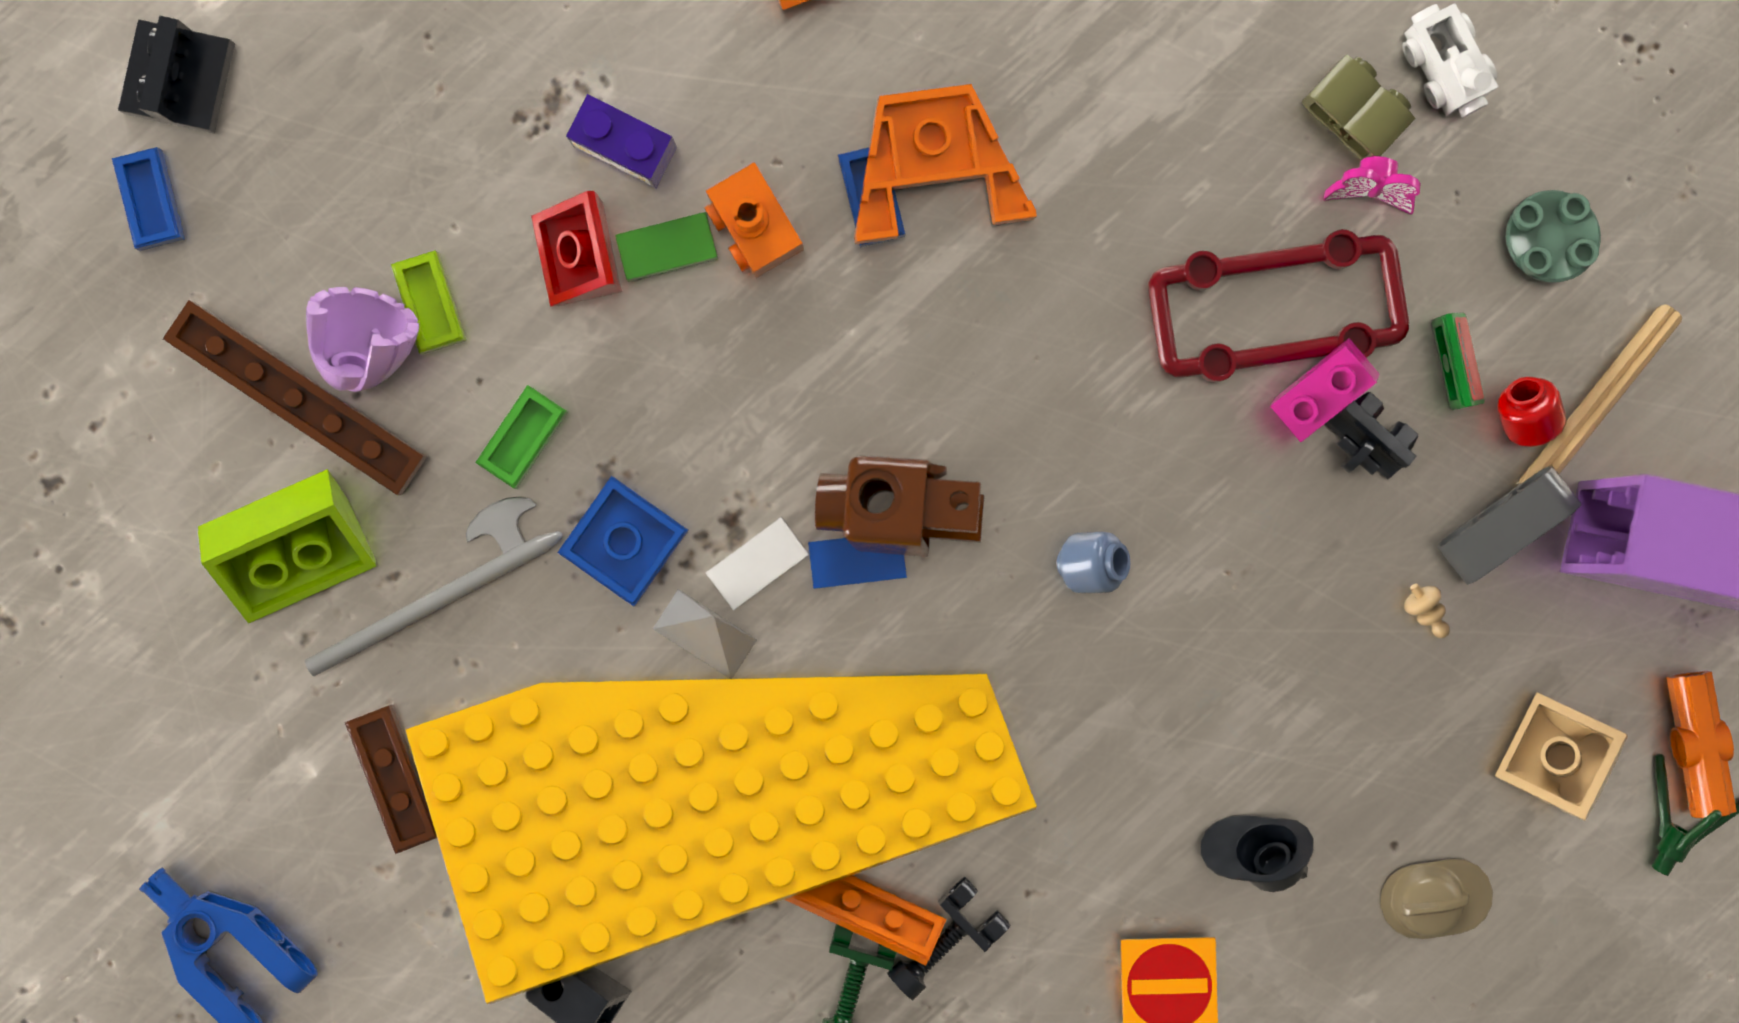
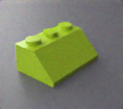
[198,469,377,624]

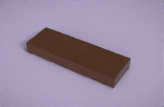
[345,704,437,854]

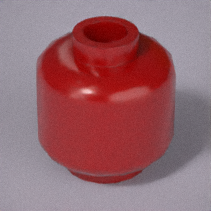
[1497,377,1566,447]

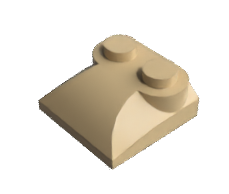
[1495,692,1628,821]

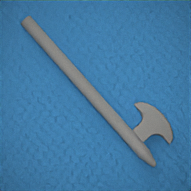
[305,496,563,676]

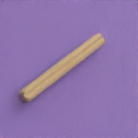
[1519,304,1682,484]

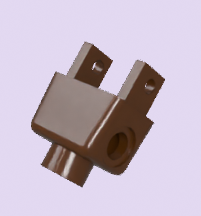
[815,456,985,557]

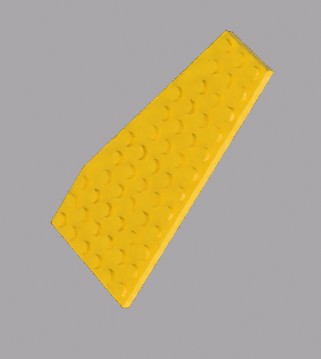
[405,674,1037,1004]

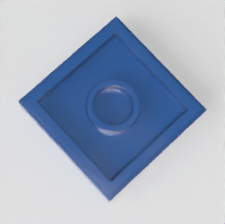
[557,476,689,607]

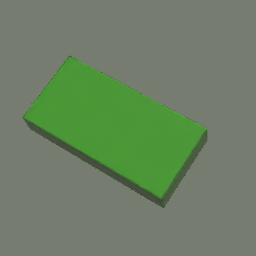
[615,212,718,282]
[475,385,568,489]

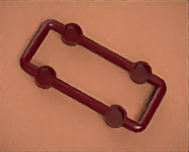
[1148,229,1409,382]

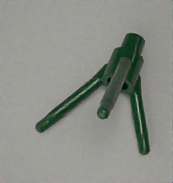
[1651,754,1739,876]

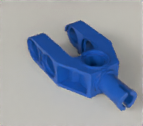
[139,867,318,1023]

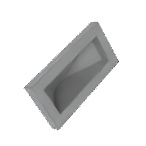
[653,589,757,679]

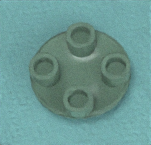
[1506,190,1601,283]

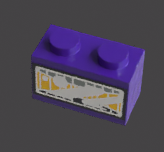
[566,94,677,188]

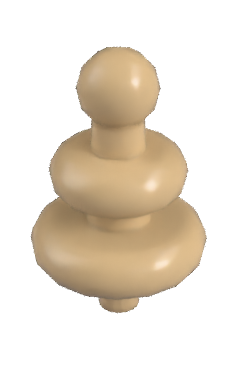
[1404,584,1450,638]

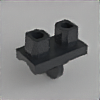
[1325,392,1418,479]

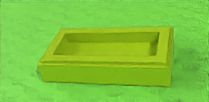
[391,250,466,355]

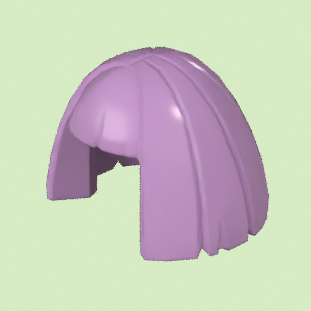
[306,287,419,392]

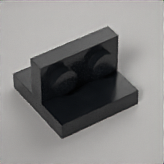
[118,15,235,134]

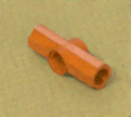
[1666,671,1737,818]

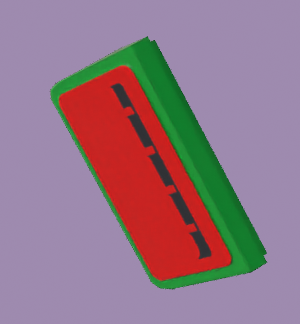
[1431,313,1485,410]

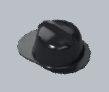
[1201,815,1314,892]

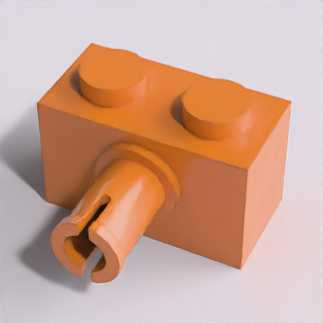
[704,162,804,278]

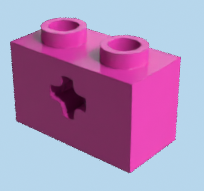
[1270,338,1379,442]

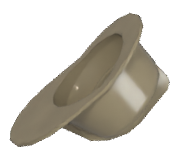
[1380,859,1493,939]

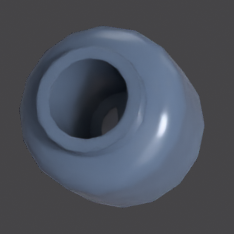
[1057,532,1130,593]

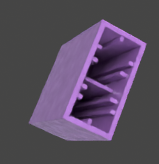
[1560,474,1739,611]

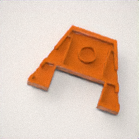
[854,84,1037,245]

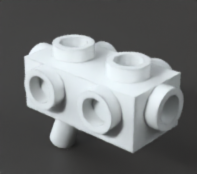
[1402,3,1498,118]

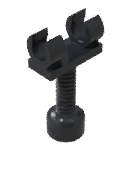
[887,877,1011,1001]

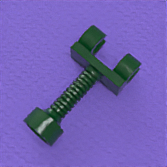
[822,924,897,1023]

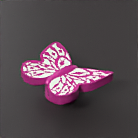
[1324,156,1421,215]

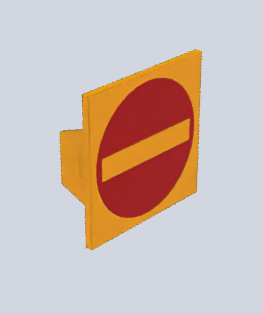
[1120,937,1218,1023]

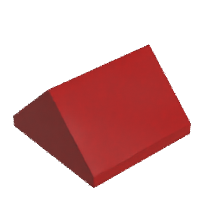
[531,191,622,307]

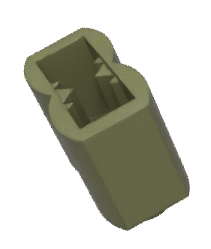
[1301,54,1416,160]

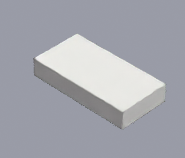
[706,517,809,611]

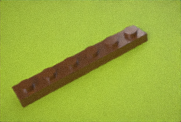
[163,300,427,496]

